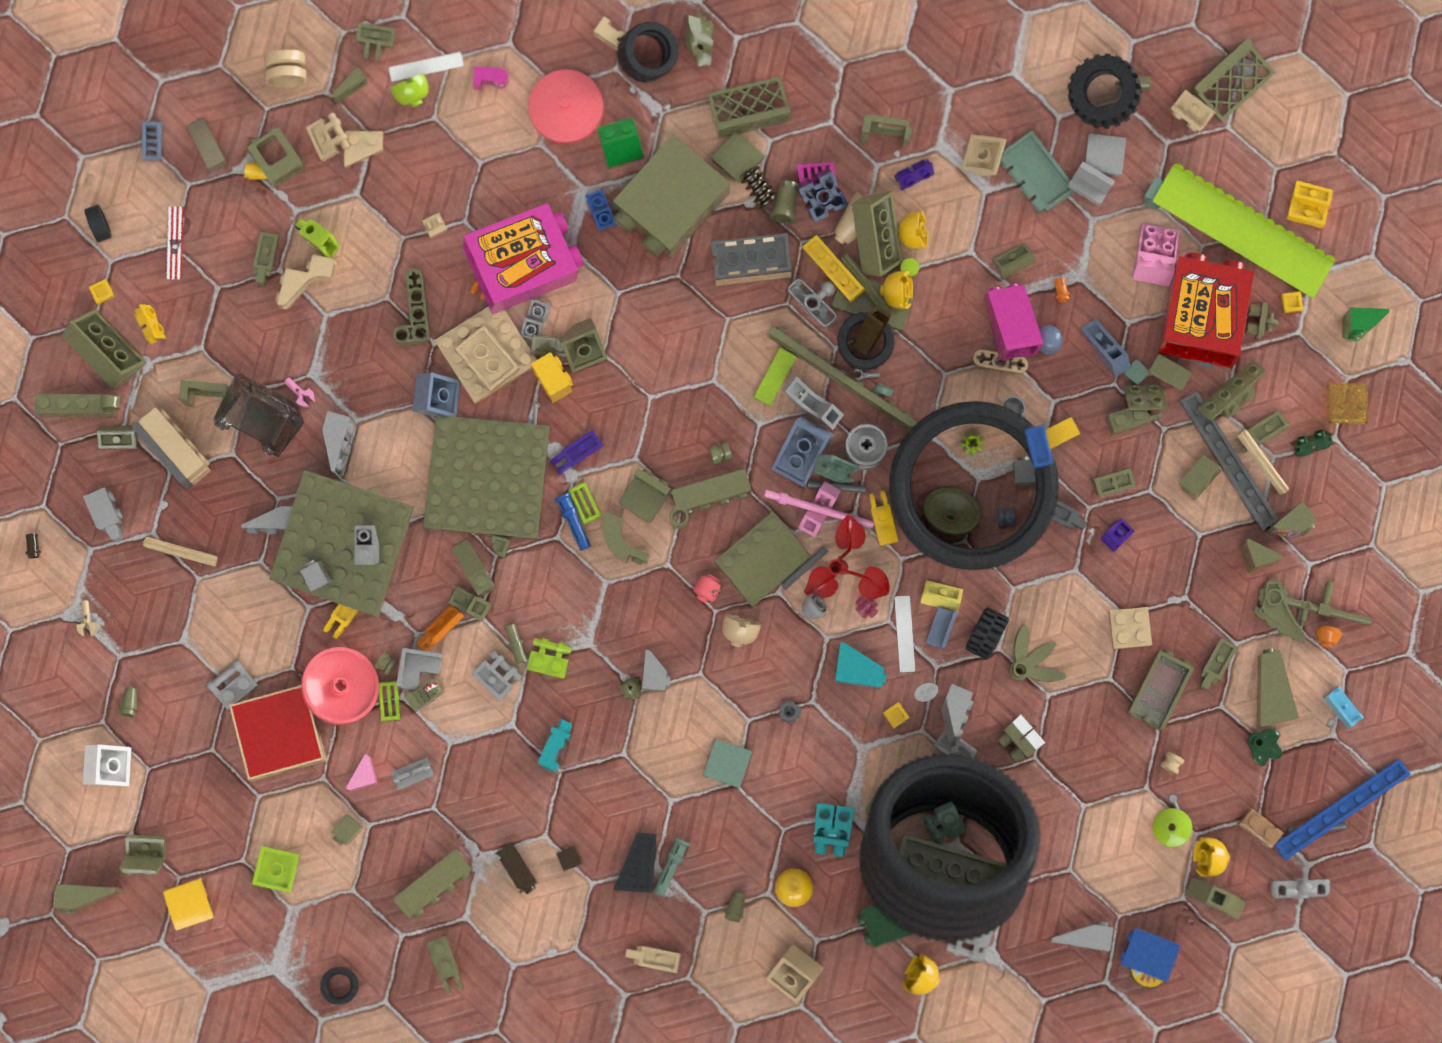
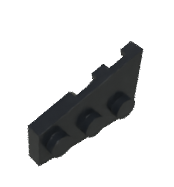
[613,833,657,893]

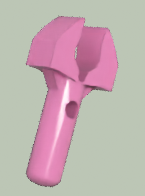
[284,378,315,408]

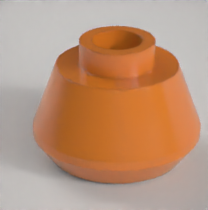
[1315,626,1342,648]

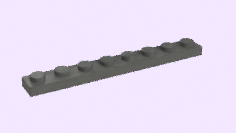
[1180,391,1279,531]

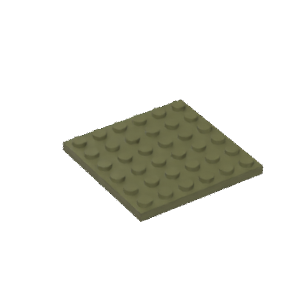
[423,415,550,540]
[269,470,414,617]

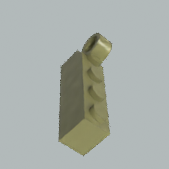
[35,394,120,418]

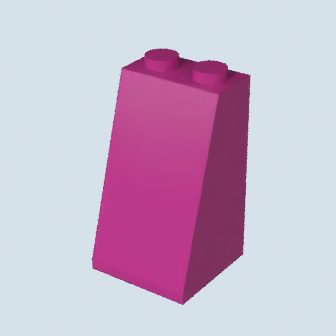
[984,284,1043,361]

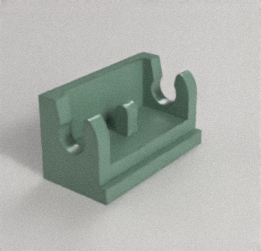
[814,454,859,484]

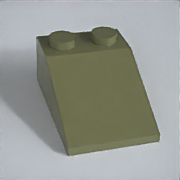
[54,884,123,914]

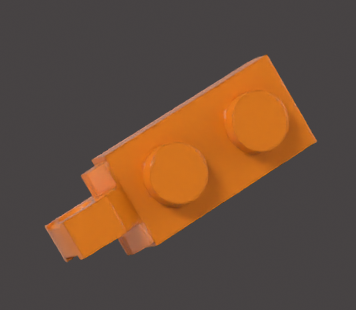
[416,605,464,652]

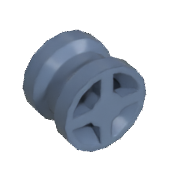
[998,508,1015,527]

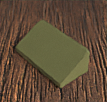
[992,242,1035,280]
[97,426,137,449]

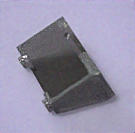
[213,373,304,457]

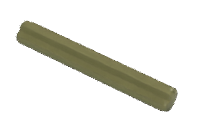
[841,254,892,315]

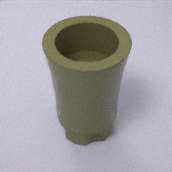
[769,180,798,224]

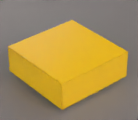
[89,279,115,305]
[1281,291,1304,314]
[883,702,910,729]

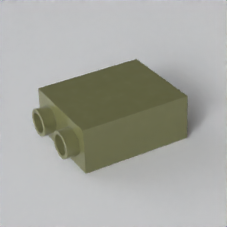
[612,135,730,259]

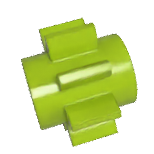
[960,432,984,457]

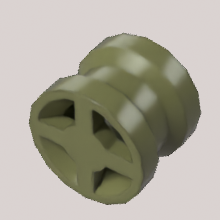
[375,652,398,676]

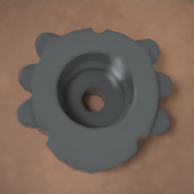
[779,700,801,724]

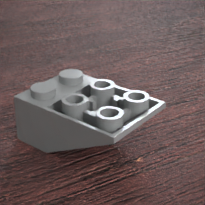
[322,411,356,478]

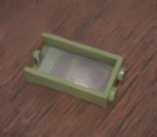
[1126,649,1195,731]

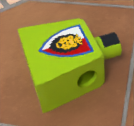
[295,219,341,258]

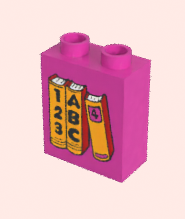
[462,203,584,315]

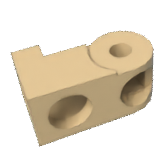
[593,16,625,51]

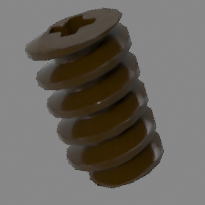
[739,166,776,209]

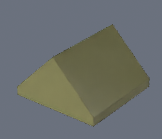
[1239,539,1283,573]

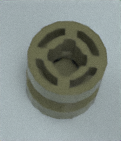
[709,441,733,465]

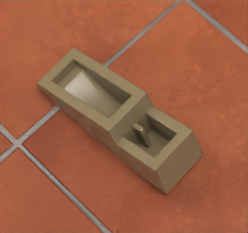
[187,117,227,173]

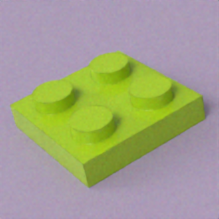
[252,846,300,893]

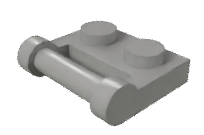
[206,659,259,711]

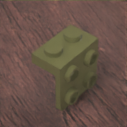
[619,468,671,523]
[119,835,166,876]

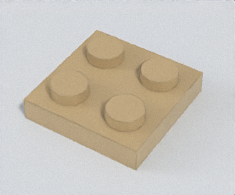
[1109,607,1152,649]

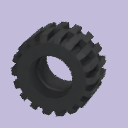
[966,607,1009,660]

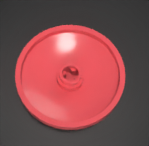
[528,70,603,144]
[301,647,379,725]

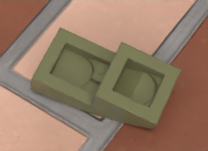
[447,586,492,621]

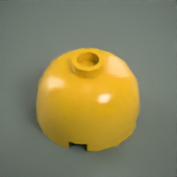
[898,211,928,249]
[880,271,913,309]
[1193,838,1230,877]
[775,868,814,907]
[902,954,940,995]

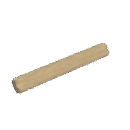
[1237,430,1289,495]
[143,537,218,566]

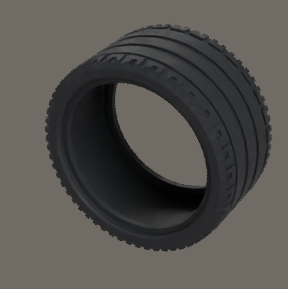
[889,401,1059,570]
[859,753,1040,943]

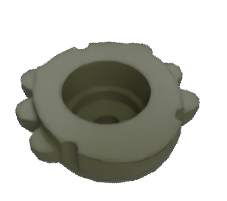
[618,676,642,700]

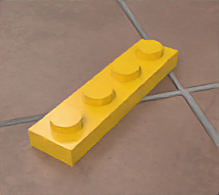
[802,235,865,303]

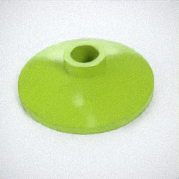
[1153,808,1192,847]

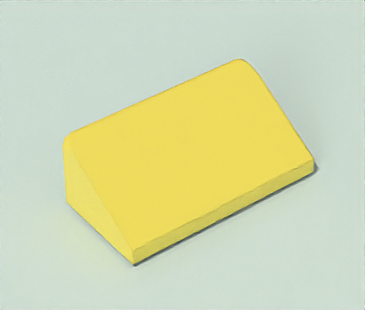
[921,580,963,612]

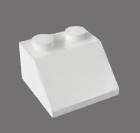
[83,745,131,786]

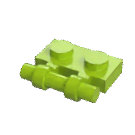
[527,638,572,679]

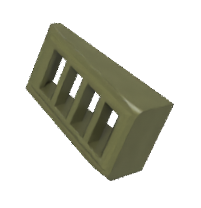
[332,67,367,104]

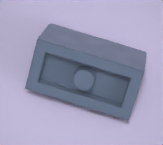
[925,607,958,650]

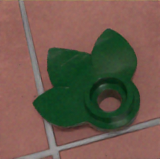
[1247,729,1282,766]

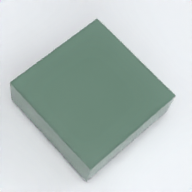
[1123,359,1149,385]

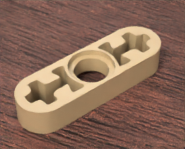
[973,350,1028,374]

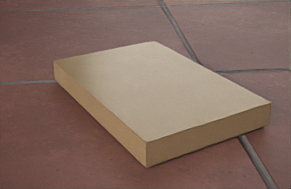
[454,325,520,393]

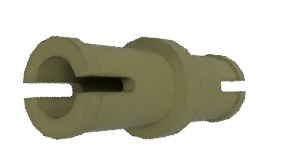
[504,624,528,664]

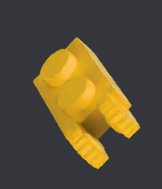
[869,490,898,546]
[323,604,359,640]

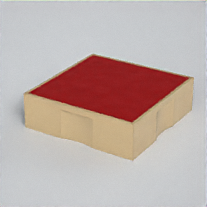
[229,685,327,782]

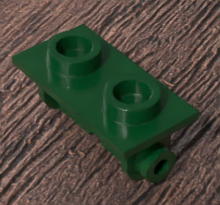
[1290,429,1333,457]

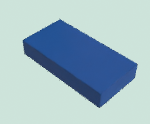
[1024,425,1054,468]

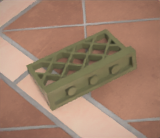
[1189,38,1276,123]
[708,76,791,138]

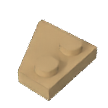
[344,131,383,168]

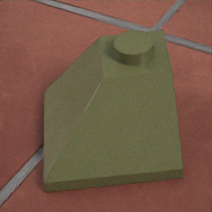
[560,318,608,373]

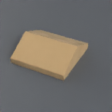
[961,134,1006,176]

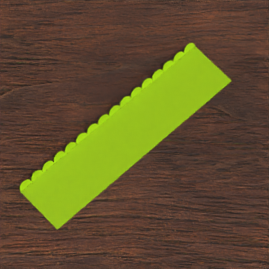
[1152,164,1335,299]

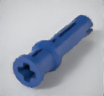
[554,493,591,551]

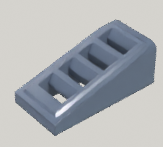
[142,122,163,160]

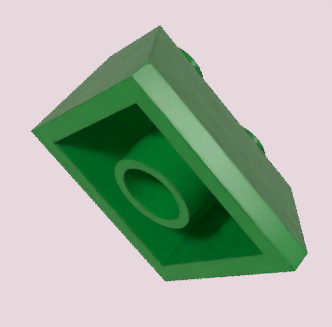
[597,117,644,169]
[1342,307,1389,342]

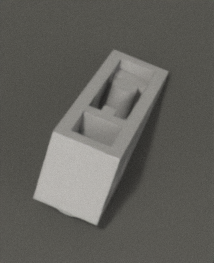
[1050,921,1113,951]

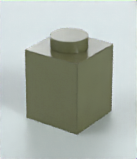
[331,814,364,846]

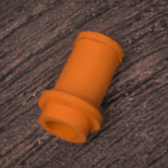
[1053,277,1071,303]

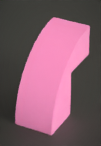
[798,482,841,537]

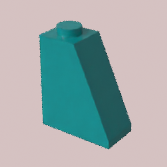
[835,642,887,689]

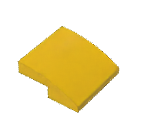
[1286,181,1333,229]
[163,878,214,931]

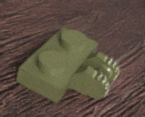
[355,23,396,61]

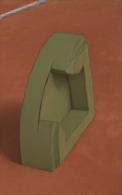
[491,535,511,559]

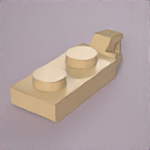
[625,946,681,973]

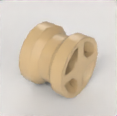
[1160,752,1184,775]

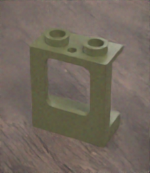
[860,114,912,149]
[247,127,305,188]
[179,380,236,410]

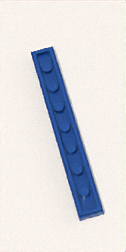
[1274,759,1411,861]

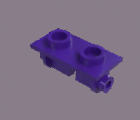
[894,159,934,191]

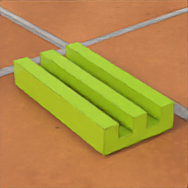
[568,482,601,525]
[379,681,401,722]

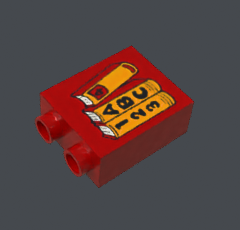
[1158,253,1254,369]

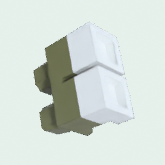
[997,715,1045,762]

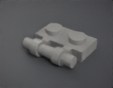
[472,651,522,701]
[946,931,993,963]

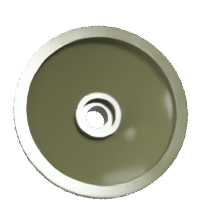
[923,488,981,536]

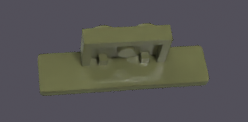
[1198,360,1266,421]

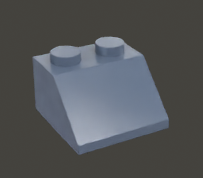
[412,373,460,417]

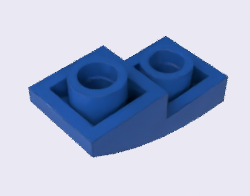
[585,189,616,231]

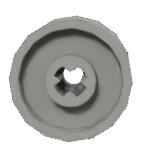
[845,424,888,470]

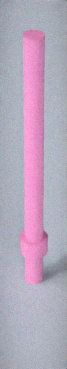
[764,490,874,529]

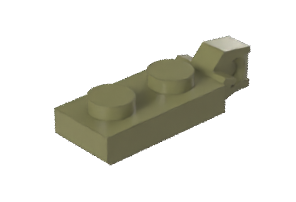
[253,232,280,286]
[1199,638,1238,691]

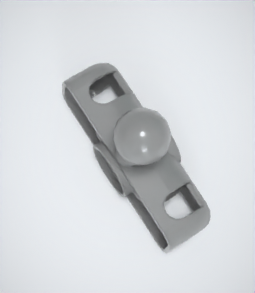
[788,279,836,328]
[1270,878,1330,898]

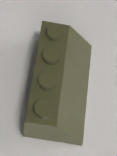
[852,191,902,277]
[62,309,147,389]
[393,850,473,919]

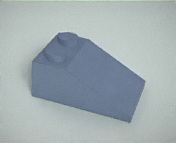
[771,416,834,487]

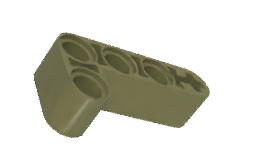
[393,269,431,347]

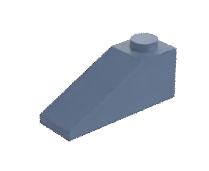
[1081,319,1131,377]

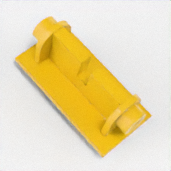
[134,304,166,344]

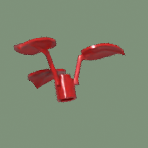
[804,515,890,600]

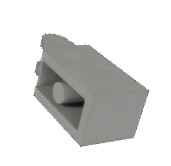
[83,487,124,542]

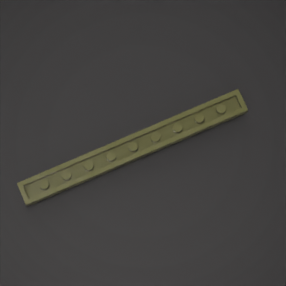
[767,326,917,431]

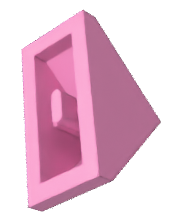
[346,754,378,791]

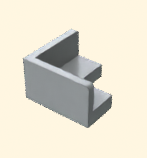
[396,648,443,691]

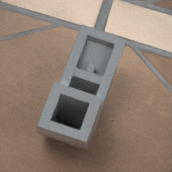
[782,375,844,430]

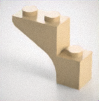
[276,255,337,310]

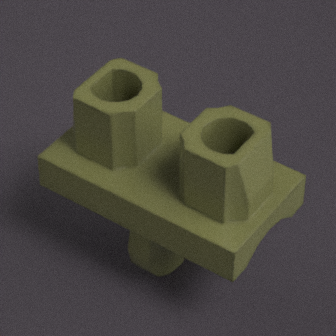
[1245,302,1278,340]

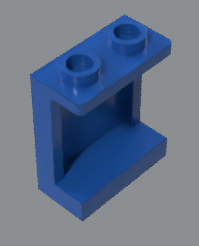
[1120,928,1181,983]

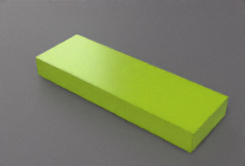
[753,348,797,407]

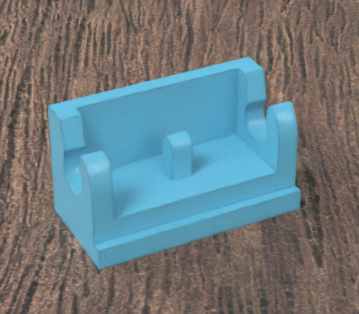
[1323,686,1364,729]

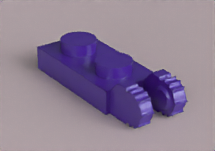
[550,430,604,475]

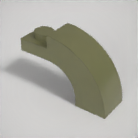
[603,512,650,565]

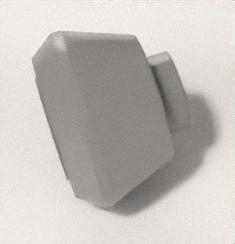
[802,594,827,619]

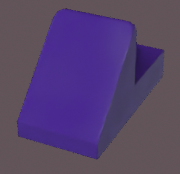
[1101,518,1135,552]

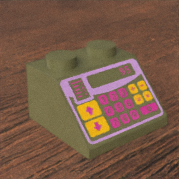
[1266,502,1318,537]

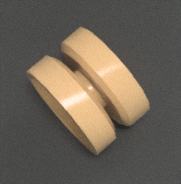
[264,50,307,88]

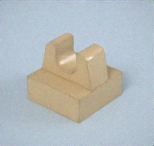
[422,213,448,239]

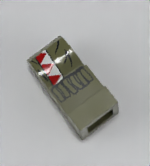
[405,679,445,712]

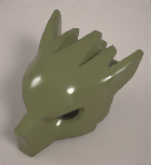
[685,13,714,66]

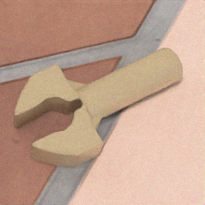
[77,600,98,637]

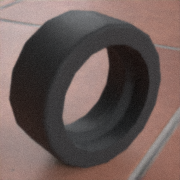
[84,204,112,243]
[320,967,359,1005]

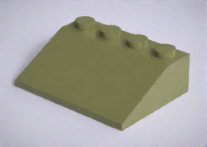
[715,512,810,607]

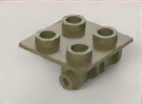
[1124,384,1167,411]

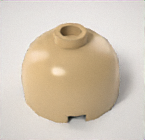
[722,614,761,647]

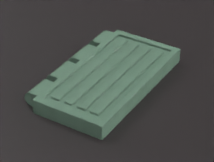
[1000,131,1075,213]

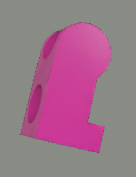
[473,66,509,90]

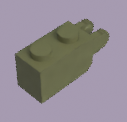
[1106,409,1163,437]
[426,936,463,995]

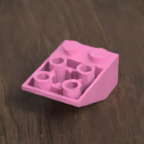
[1132,223,1179,287]

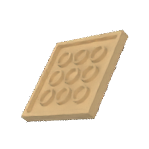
[434,307,537,404]

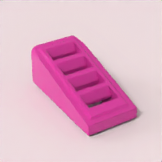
[797,162,837,183]

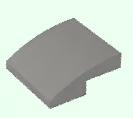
[1085,133,1126,177]

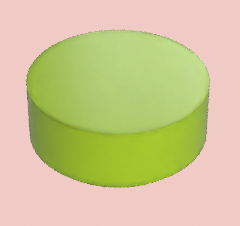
[900,258,919,278]

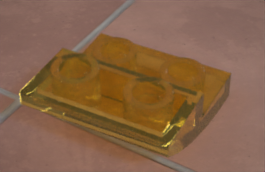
[1327,383,1368,424]

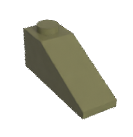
[451,539,496,598]

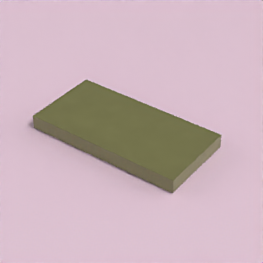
[831,280,915,332]

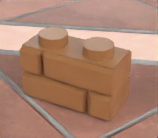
[1237,808,1283,849]

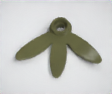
[1009,624,1066,682]

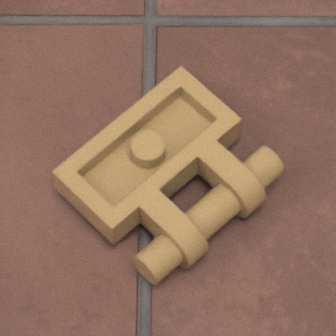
[306,113,350,161]

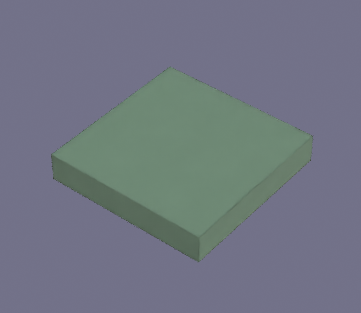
[703,739,752,789]

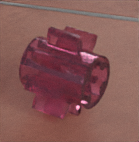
[855,596,878,619]

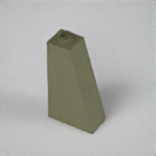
[1257,648,1299,728]

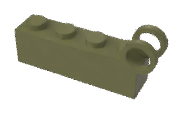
[670,469,751,529]

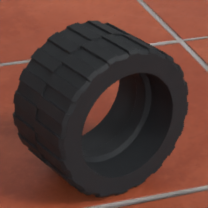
[617,21,679,83]
[837,311,895,371]

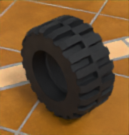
[1067,53,1142,129]

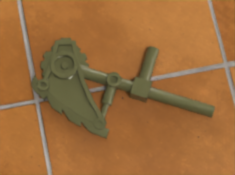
[1254,578,1372,643]

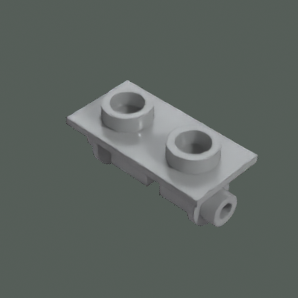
[391,758,434,790]

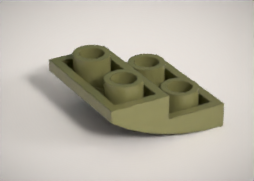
[710,131,765,184]

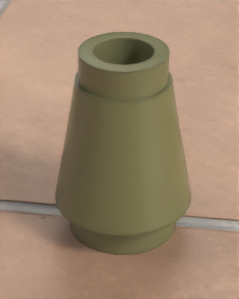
[118,687,138,717]
[724,892,745,922]

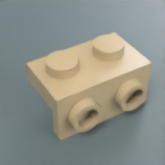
[1170,90,1216,132]

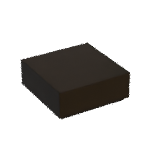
[556,846,582,872]

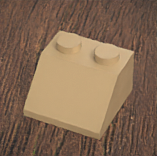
[766,944,824,1004]

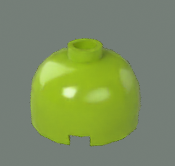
[390,74,429,107]

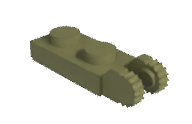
[1234,410,1289,454]

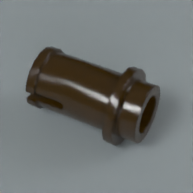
[25,533,41,559]

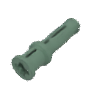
[653,837,690,897]

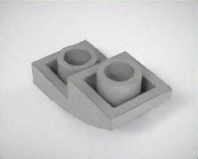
[520,298,551,340]

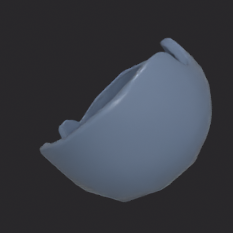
[1039,325,1064,356]

